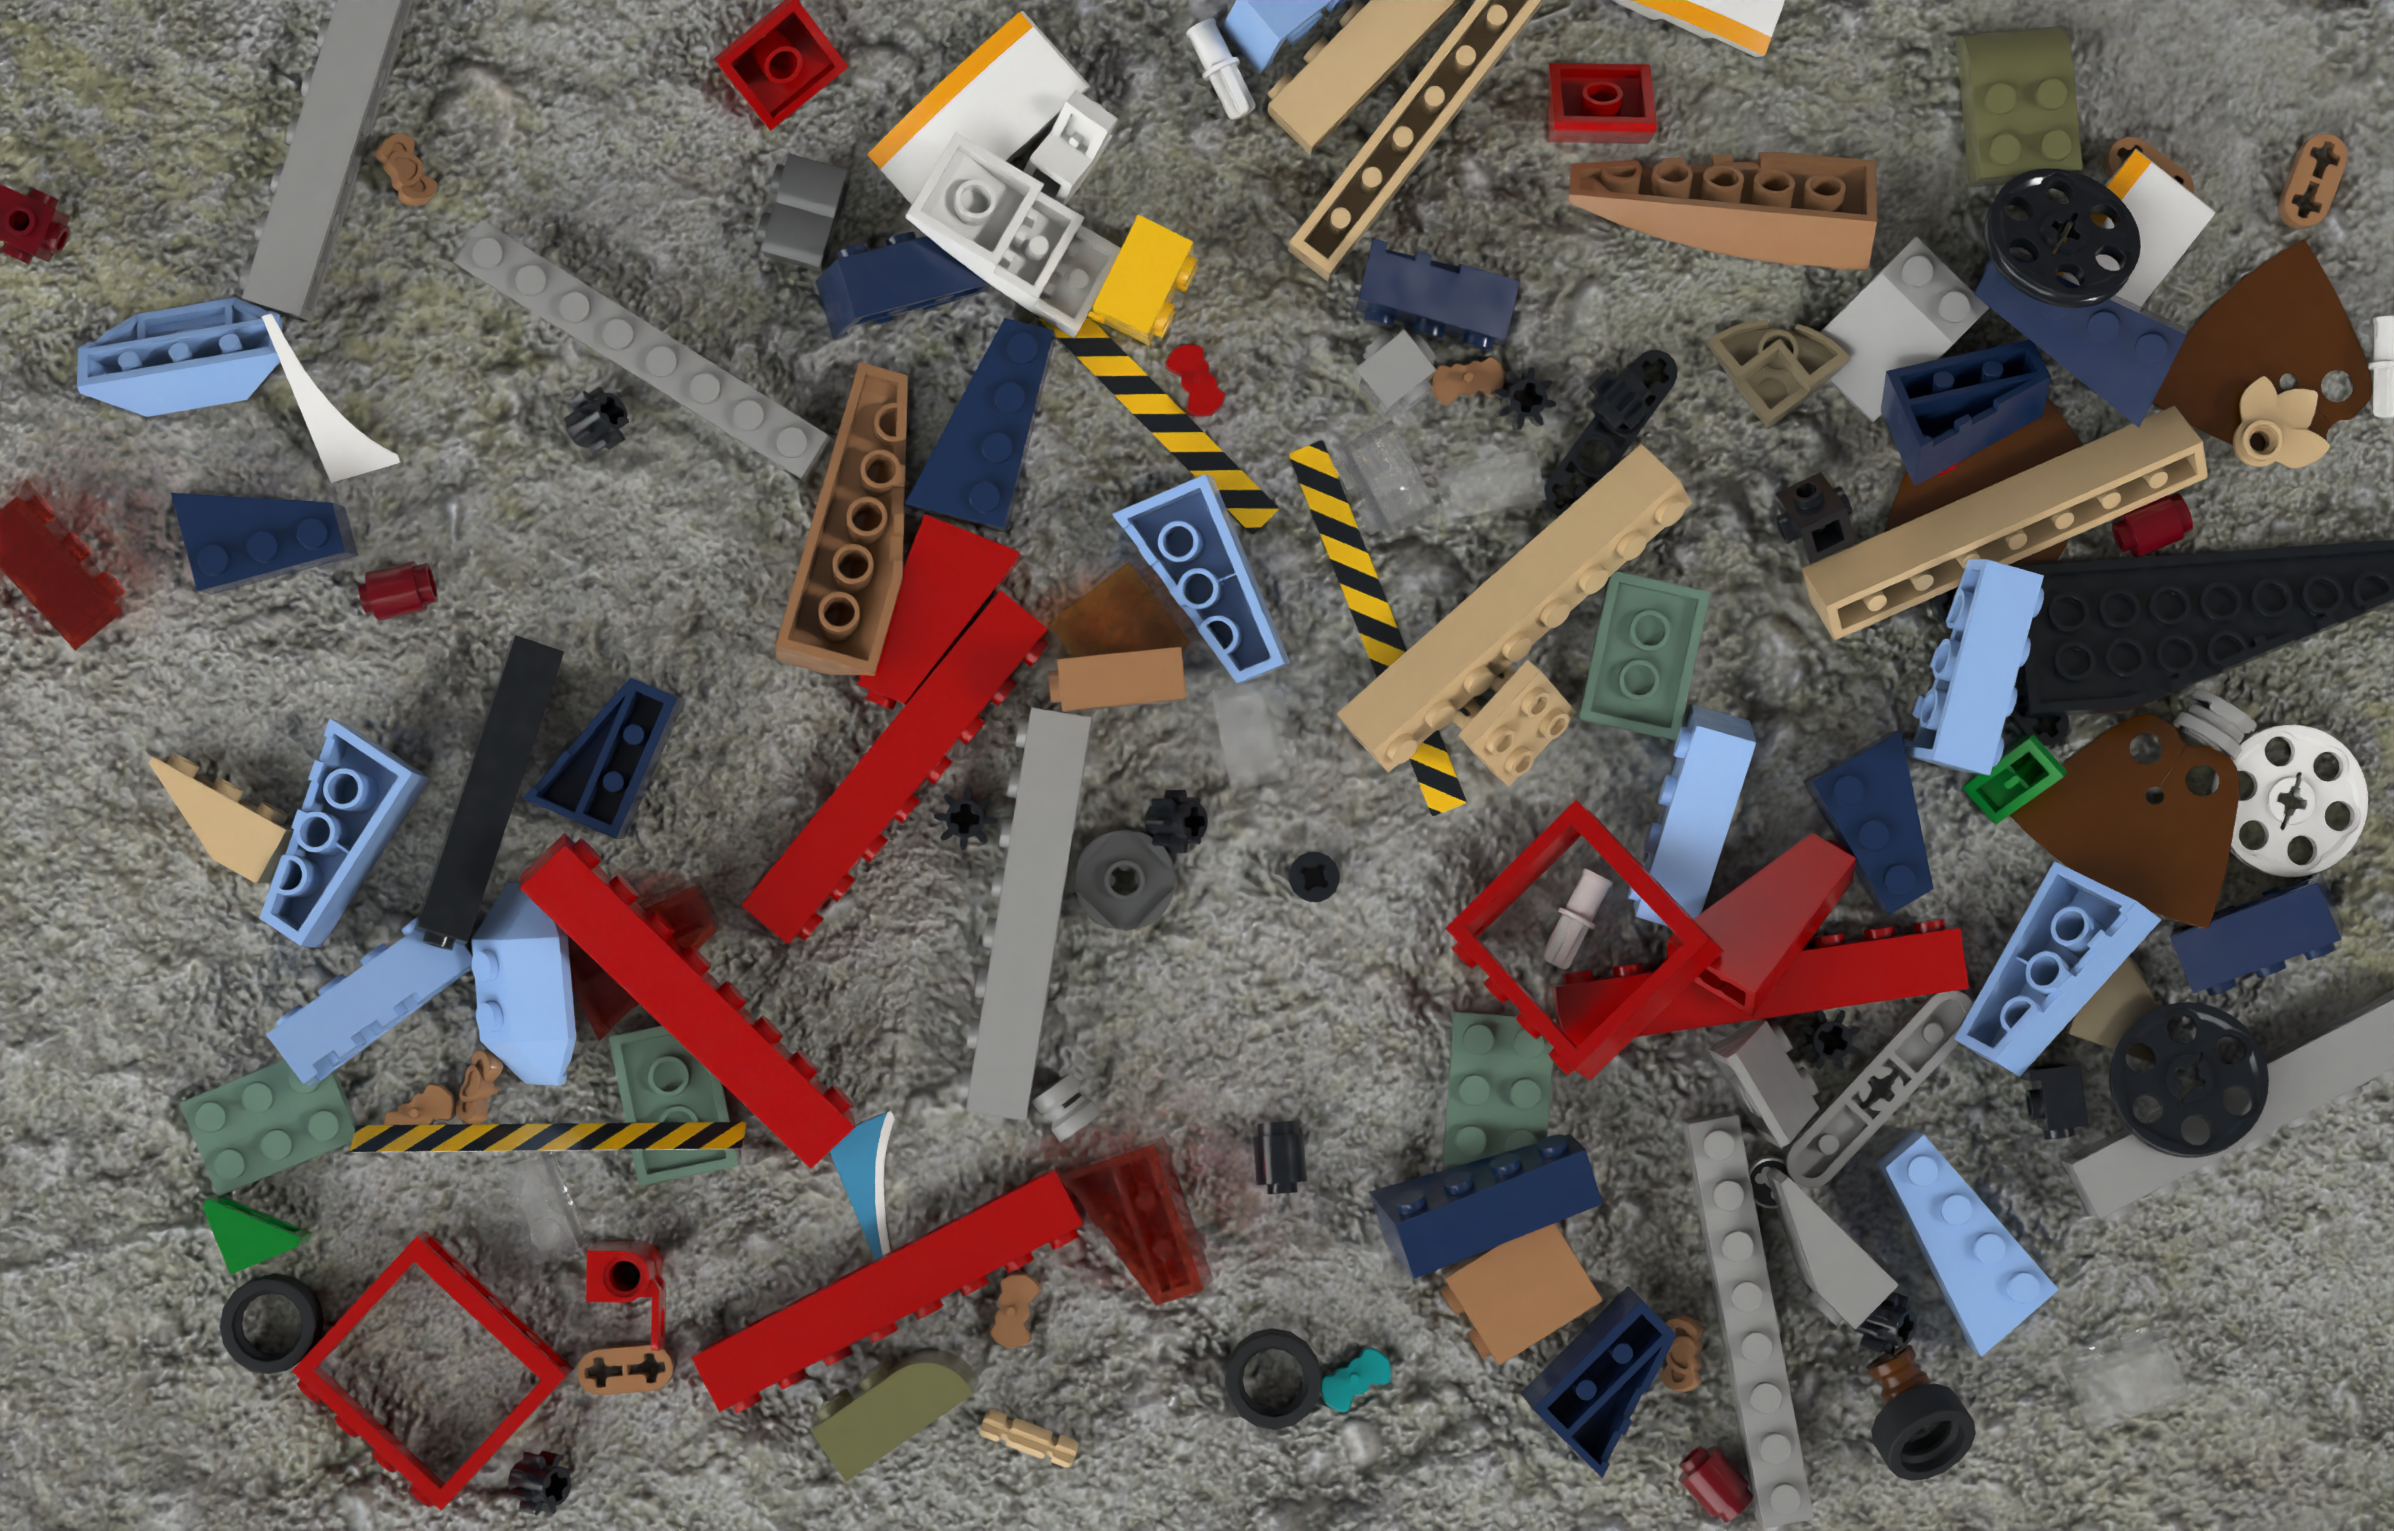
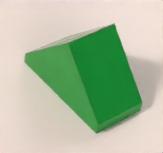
[1962,734,2067,825]
[203,1195,312,1275]

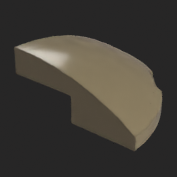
[1707,320,1851,429]
[2065,956,2160,1064]

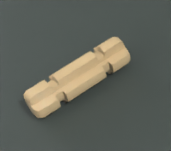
[980,1409,1078,1468]

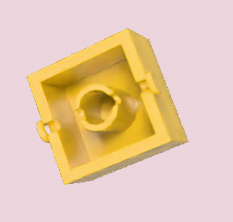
[1087,215,1198,346]

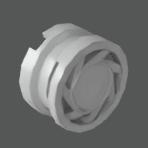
[2173,688,2257,761]

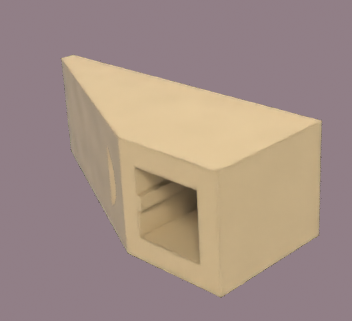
[149,753,294,884]

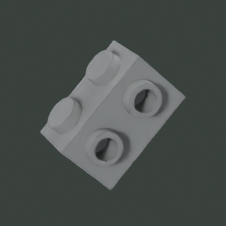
[1352,330,1437,418]

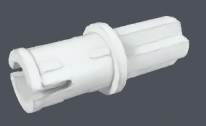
[1186,18,1255,120]
[2368,316,2394,419]
[1542,868,1613,969]

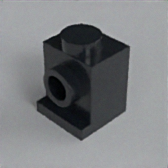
[2020,1061,2089,1140]

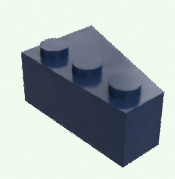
[815,232,992,339]
[1355,238,1520,351]
[1881,340,2051,487]
[171,493,358,595]
[1803,730,1934,915]
[2170,871,2344,996]
[1521,1286,1676,1478]

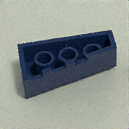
[1974,248,2187,427]
[905,318,1056,533]
[1369,1134,1603,1279]

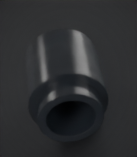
[1253,1121,1307,1195]

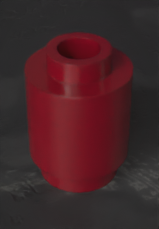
[2112,493,2193,558]
[358,561,438,621]
[1678,1445,1754,1523]

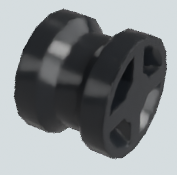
[1289,852,1340,902]

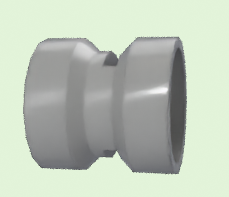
[1031,1072,1101,1142]

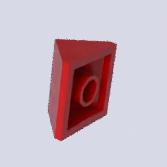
[713,0,849,131]
[1547,63,1657,144]

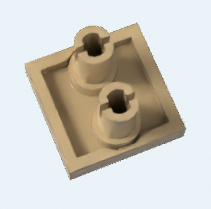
[1451,660,1577,787]

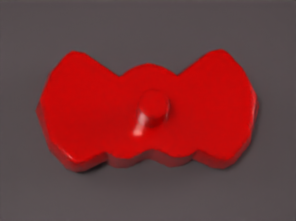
[1165,343,1226,417]

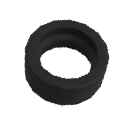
[219,1273,324,1374]
[1225,1328,1322,1430]
[1871,1383,1976,1481]

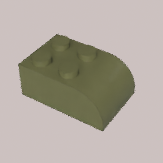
[1956,26,2083,188]
[811,1349,979,1482]

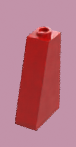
[857,514,1022,710]
[1667,833,1856,1017]

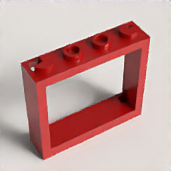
[1445,800,1724,1081]
[291,1231,574,1511]

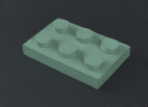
[1577,571,1711,741]
[1442,1011,1556,1165]
[609,1025,741,1186]
[180,1060,358,1197]

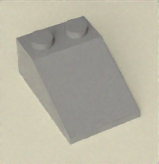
[1820,236,1989,423]
[1708,1019,1819,1148]
[1766,1167,1899,1330]

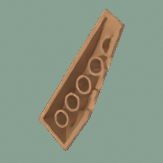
[1568,151,1877,271]
[775,362,908,676]

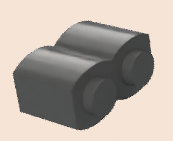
[756,153,851,273]

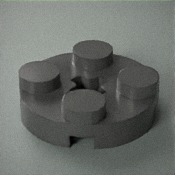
[1074,829,1176,931]

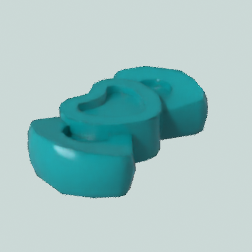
[1320,1347,1392,1413]

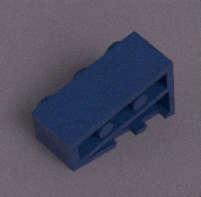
[522,677,685,839]

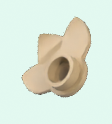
[2233,376,2330,469]

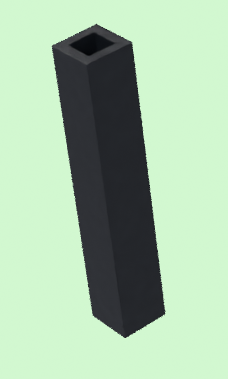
[414,635,564,951]

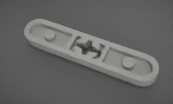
[1784,990,1974,1188]

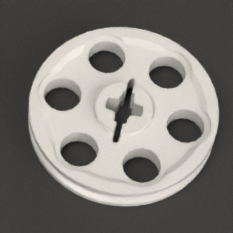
[2211,725,2368,877]

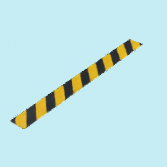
[1034,314,1279,534]
[1289,440,1467,816]
[349,1122,746,1153]

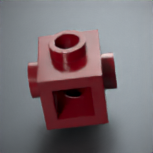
[0,184,70,265]

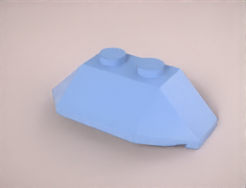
[77,297,282,417]
[471,882,576,1086]

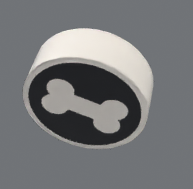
[1748,1156,1797,1209]

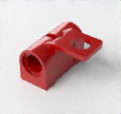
[586,1239,666,1351]

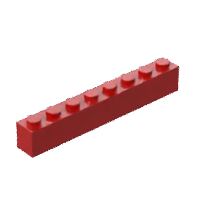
[741,590,1050,944]
[520,833,855,1169]
[1551,919,1969,1046]
[691,1166,1085,1413]

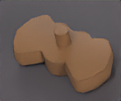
[375,134,438,206]
[1430,356,1505,406]
[455,1049,503,1124]
[383,1083,456,1125]
[989,1272,1042,1349]
[1660,1314,1704,1393]

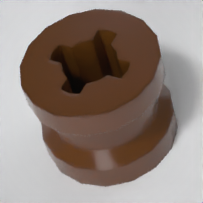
[1866,1344,1931,1404]

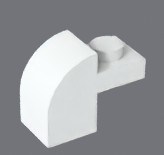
[1023,90,1118,205]

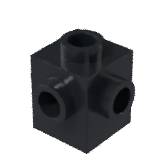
[1774,472,1856,564]

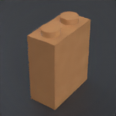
[1048,647,1187,712]
[1440,1223,1603,1366]

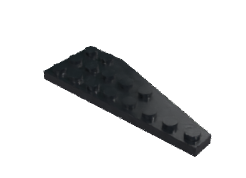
[2012,540,2394,718]

